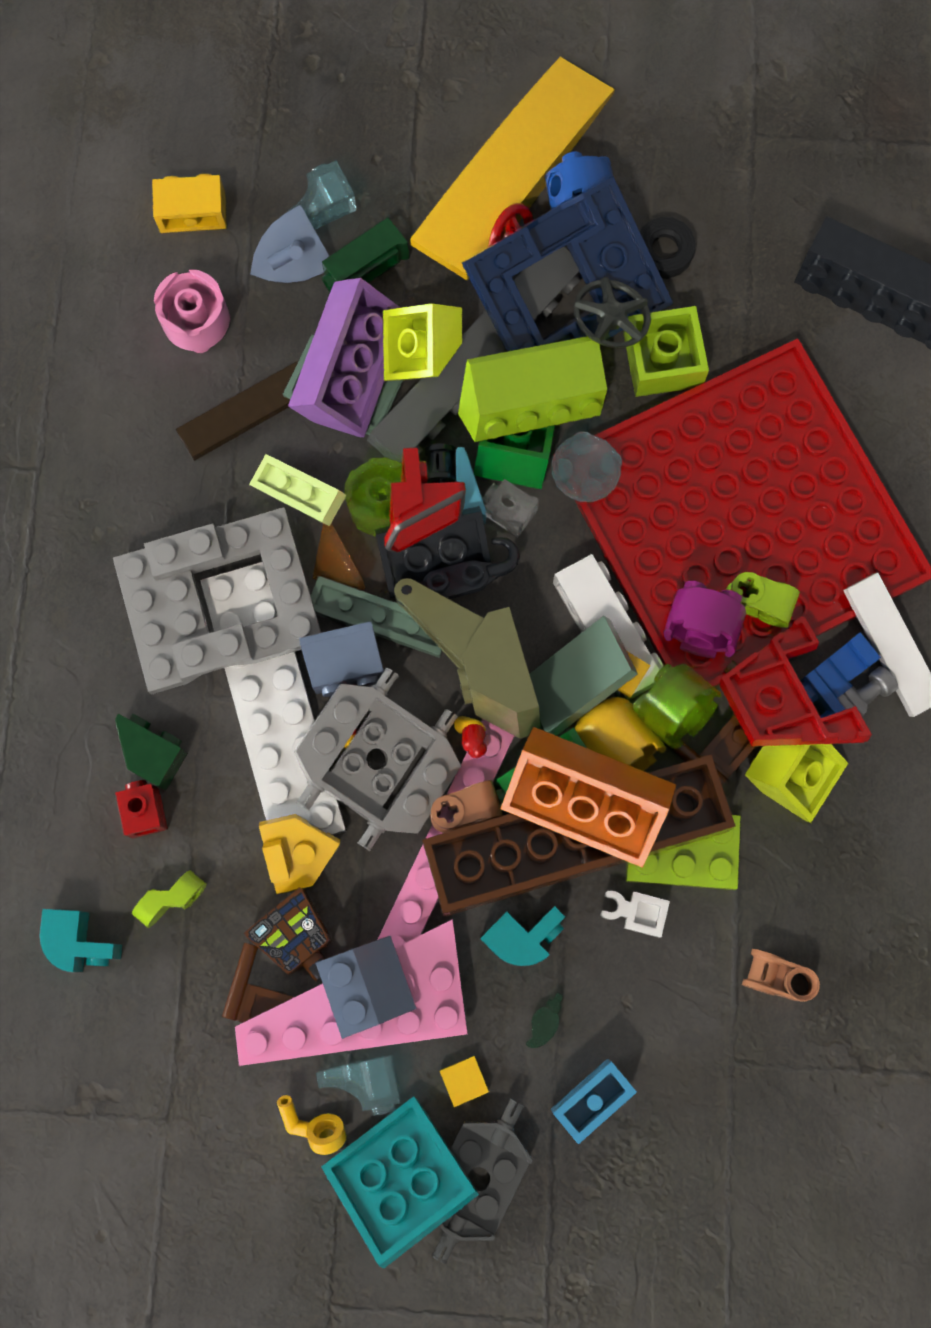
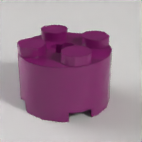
[663,581,746,658]

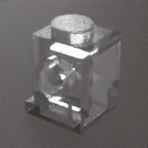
[482,479,539,538]

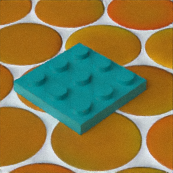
[321,1096,479,1269]

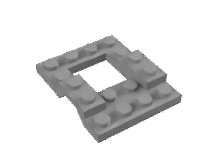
[113,507,321,695]

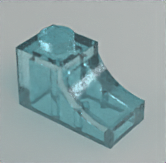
[287,160,357,229]
[316,1054,402,1116]

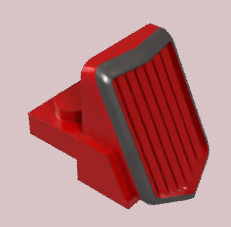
[384,448,466,552]

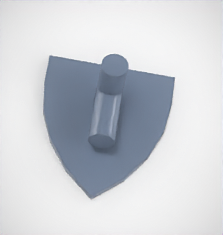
[250,204,329,283]

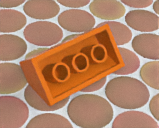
[500,727,676,868]

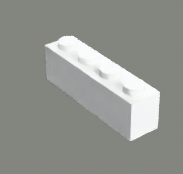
[553,554,664,700]

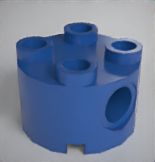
[545,151,613,210]

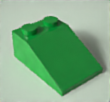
[474,425,555,489]

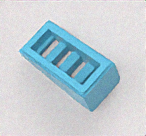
[456,447,486,524]

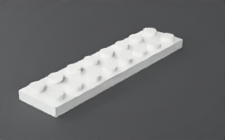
[200,562,346,835]

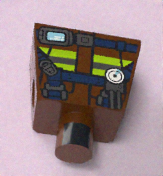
[244,887,332,982]

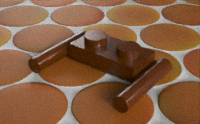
[663,660,756,786]
[222,943,295,1023]

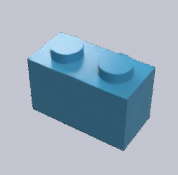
[551,1059,637,1144]

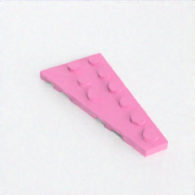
[235,919,467,1066]

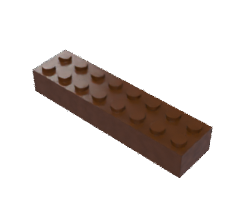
[422,755,736,917]

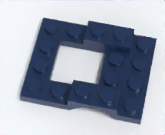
[462,176,674,352]

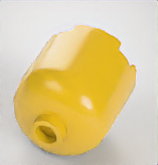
[574,697,666,771]

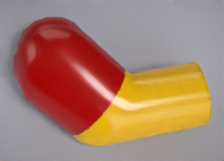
[454,716,488,758]

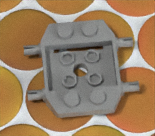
[294,668,461,851]

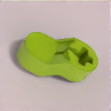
[132,870,207,928]

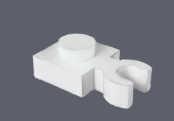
[600,891,670,938]

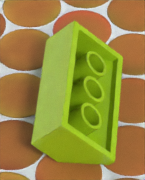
[458,336,607,442]

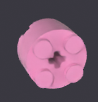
[154,270,230,353]

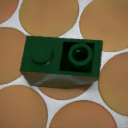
[115,713,188,791]

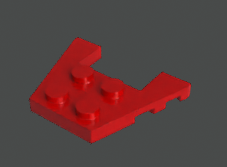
[719,616,872,746]

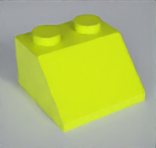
[383,304,462,381]
[745,744,848,823]

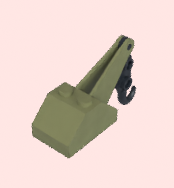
[394,537,541,738]

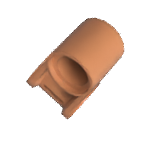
[430,780,504,833]
[742,949,820,1002]

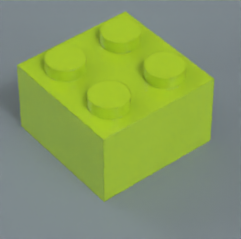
[623,306,709,397]

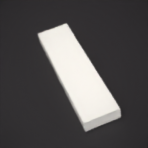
[843,573,931,717]

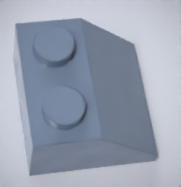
[299,621,384,697]
[316,936,417,1039]

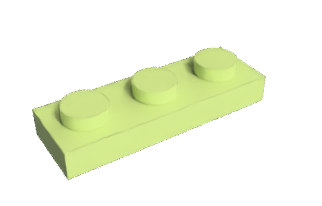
[249,454,346,526]

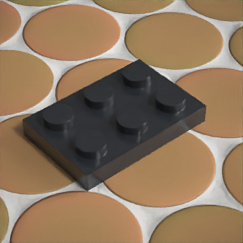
[375,506,491,599]

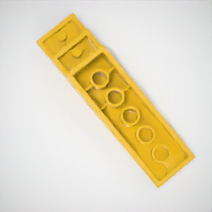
[410,57,615,280]

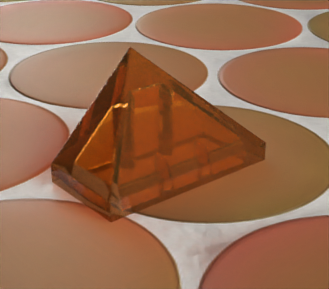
[312,523,366,591]

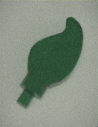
[526,992,564,1048]

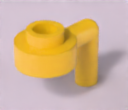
[277,1095,346,1155]

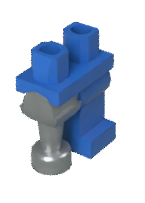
[800,632,898,718]

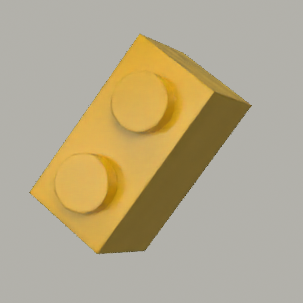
[152,174,227,233]

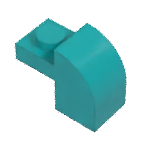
[480,906,565,966]
[40,909,123,972]

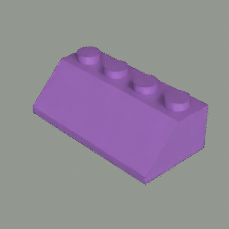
[288,278,400,437]

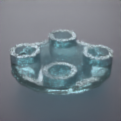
[552,432,622,502]

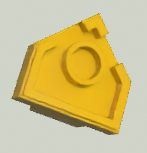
[259,814,340,894]

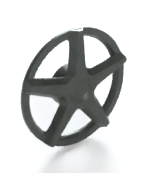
[574,277,651,348]

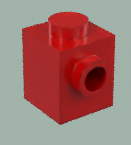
[115,780,168,839]

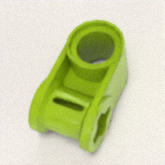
[726,572,800,628]

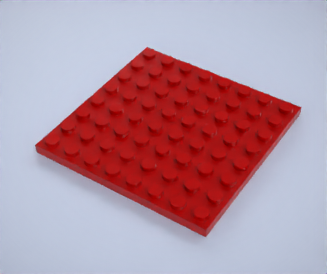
[553,338,931,703]

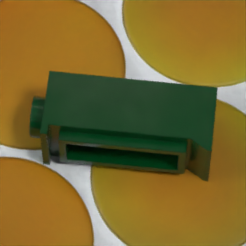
[321,217,409,292]

